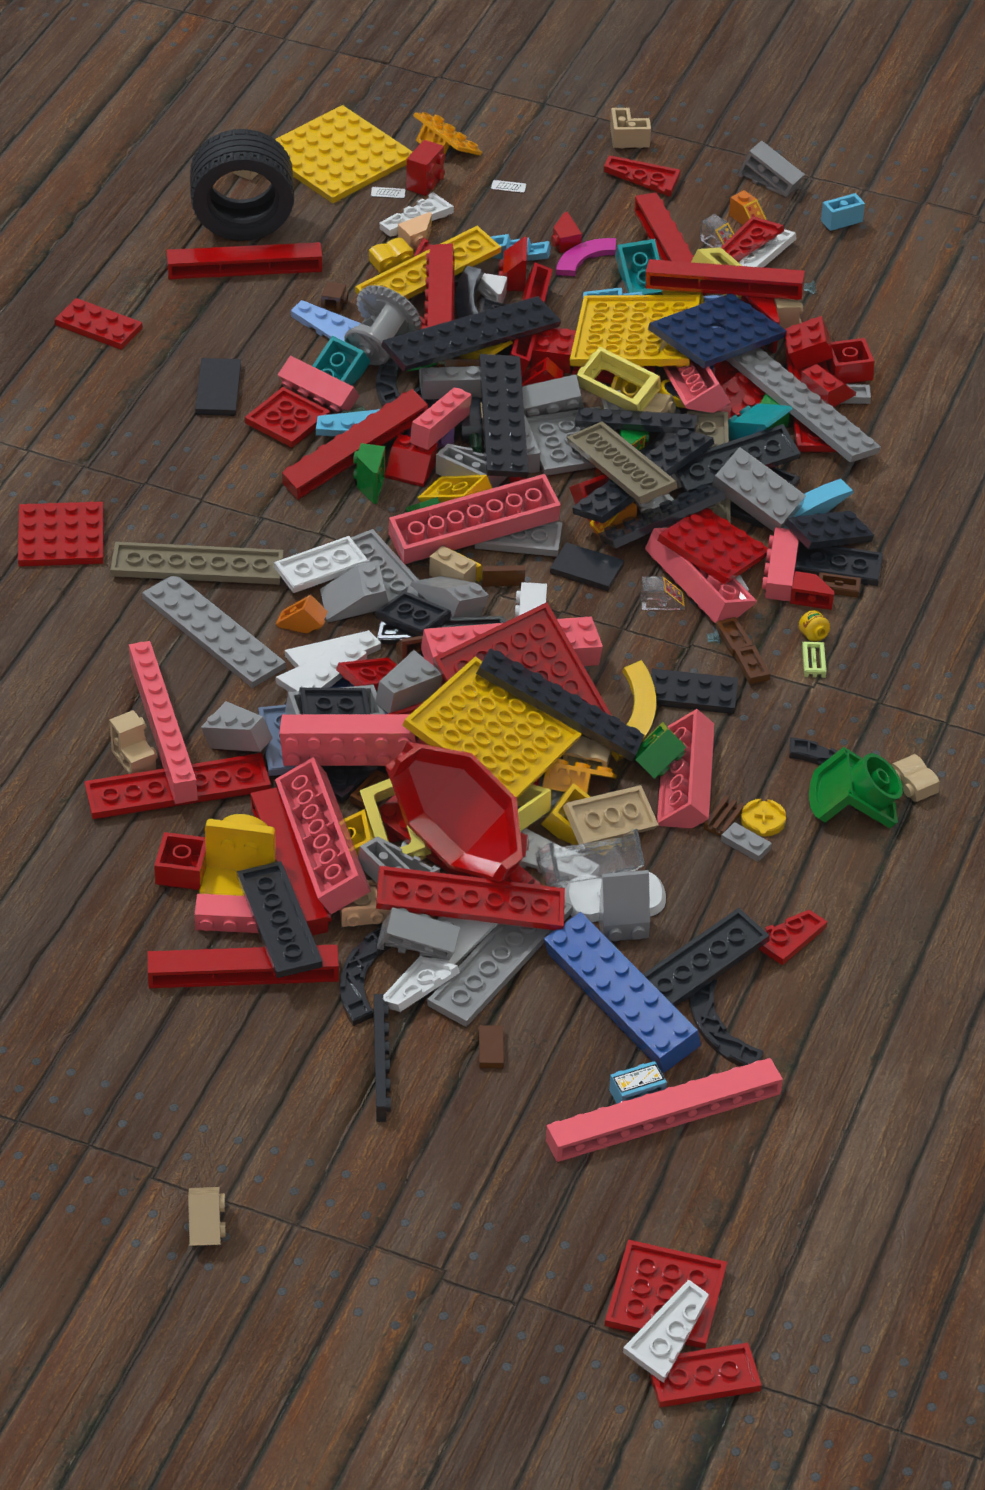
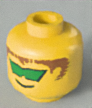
[799,610,830,642]

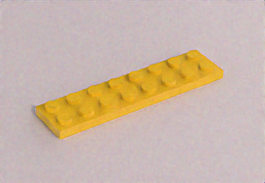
[355,226,501,300]

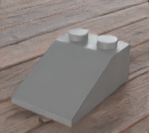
[320,560,388,623]
[410,576,489,618]
[599,870,650,941]

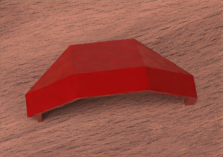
[385,741,523,882]

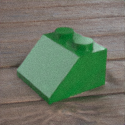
[354,443,385,504]
[634,722,686,779]

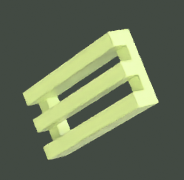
[802,642,826,678]

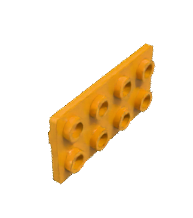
[413,112,482,156]
[542,759,617,794]

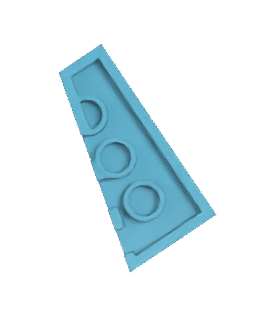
[316,409,397,439]

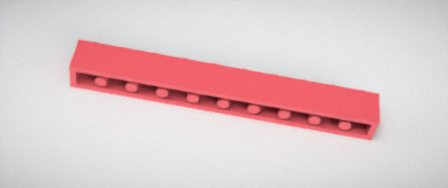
[129,641,198,804]
[546,1058,783,1162]

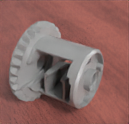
[344,285,422,365]

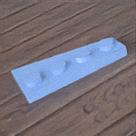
[291,300,361,341]

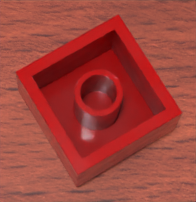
[406,140,445,196]
[785,316,834,371]
[531,328,576,373]
[827,338,874,384]
[154,832,206,890]

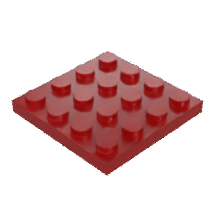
[18,502,103,566]
[657,508,769,585]
[605,1240,727,1349]

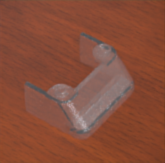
[535,829,645,888]

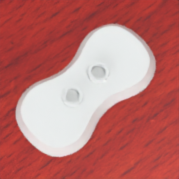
[565,872,666,922]

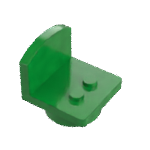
[809,747,903,828]

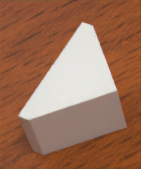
[477,273,507,303]

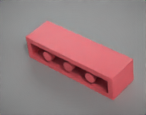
[278,356,360,414]
[410,387,472,450]
[762,527,799,601]
[195,894,259,933]

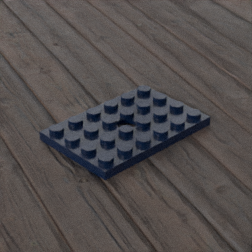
[648,294,787,368]

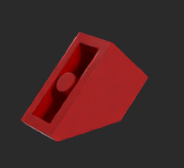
[551,212,582,253]
[521,357,564,387]
[790,571,834,610]

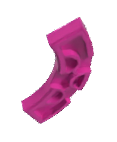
[556,238,616,276]

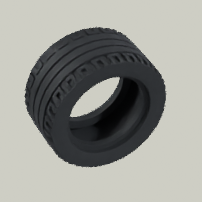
[190,129,294,241]

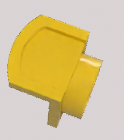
[199,814,276,896]

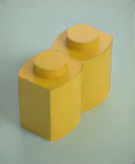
[369,238,414,273]

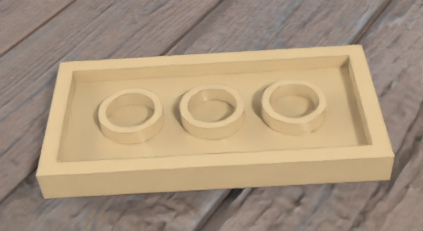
[563,785,658,847]

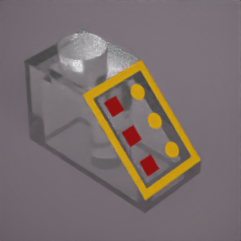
[700,214,734,248]
[641,576,685,610]

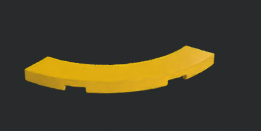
[611,660,656,762]

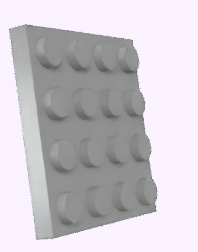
[527,406,601,475]

